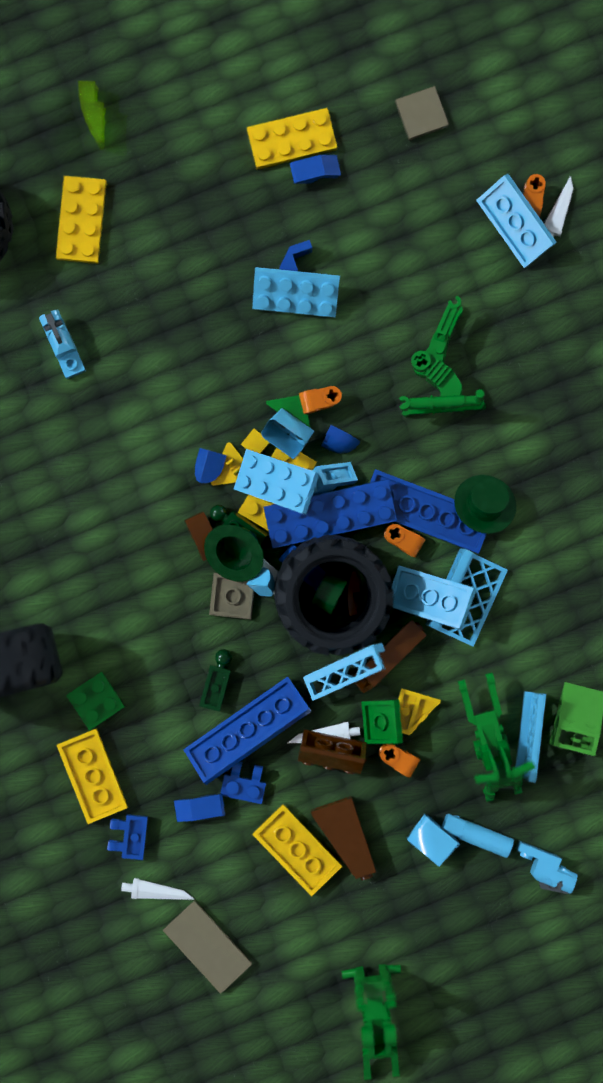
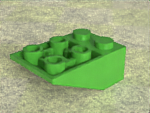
[549,682,603,756]

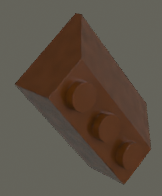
[298,729,366,774]

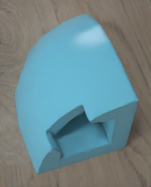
[247,567,275,597]

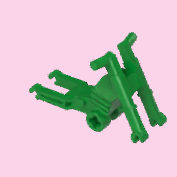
[399,296,486,417]
[457,672,536,802]
[342,964,401,1080]

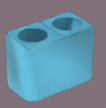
[262,408,314,459]
[407,813,460,866]

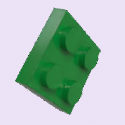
[66,672,125,731]
[362,700,403,744]

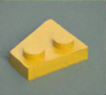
[398,688,441,735]

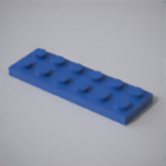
[370,469,486,554]
[263,479,397,548]
[183,677,311,785]

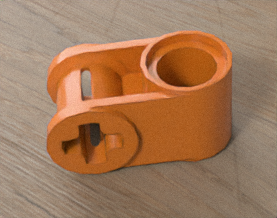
[523,174,546,217]
[299,386,342,414]
[384,524,426,558]
[379,744,420,778]

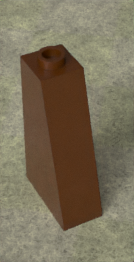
[352,620,426,693]
[311,796,376,880]

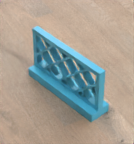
[425,548,508,647]
[515,691,546,782]

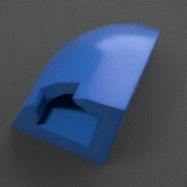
[321,425,360,454]
[195,448,227,483]

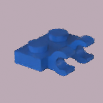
[220,761,266,804]
[107,814,148,860]

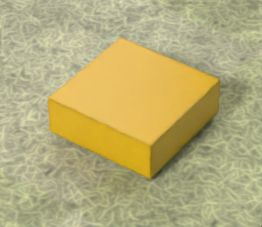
[241,428,270,453]

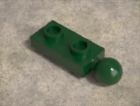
[210,505,268,545]
[199,649,232,712]

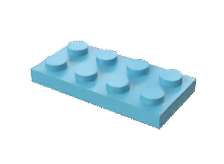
[476,174,557,268]
[252,267,340,317]
[234,449,319,514]
[392,566,476,630]

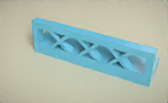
[303,643,385,701]

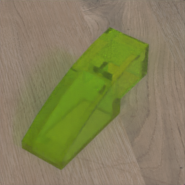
[78,81,105,149]

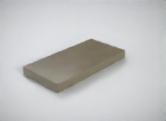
[163,900,252,994]

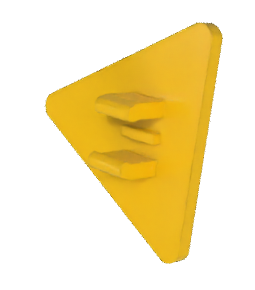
[211,442,243,486]

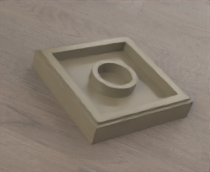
[395,86,449,140]
[209,573,254,619]

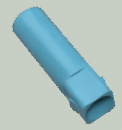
[441,813,514,858]

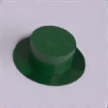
[454,475,516,533]
[204,525,264,582]
[306,561,349,617]

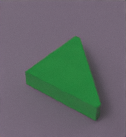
[266,395,310,427]

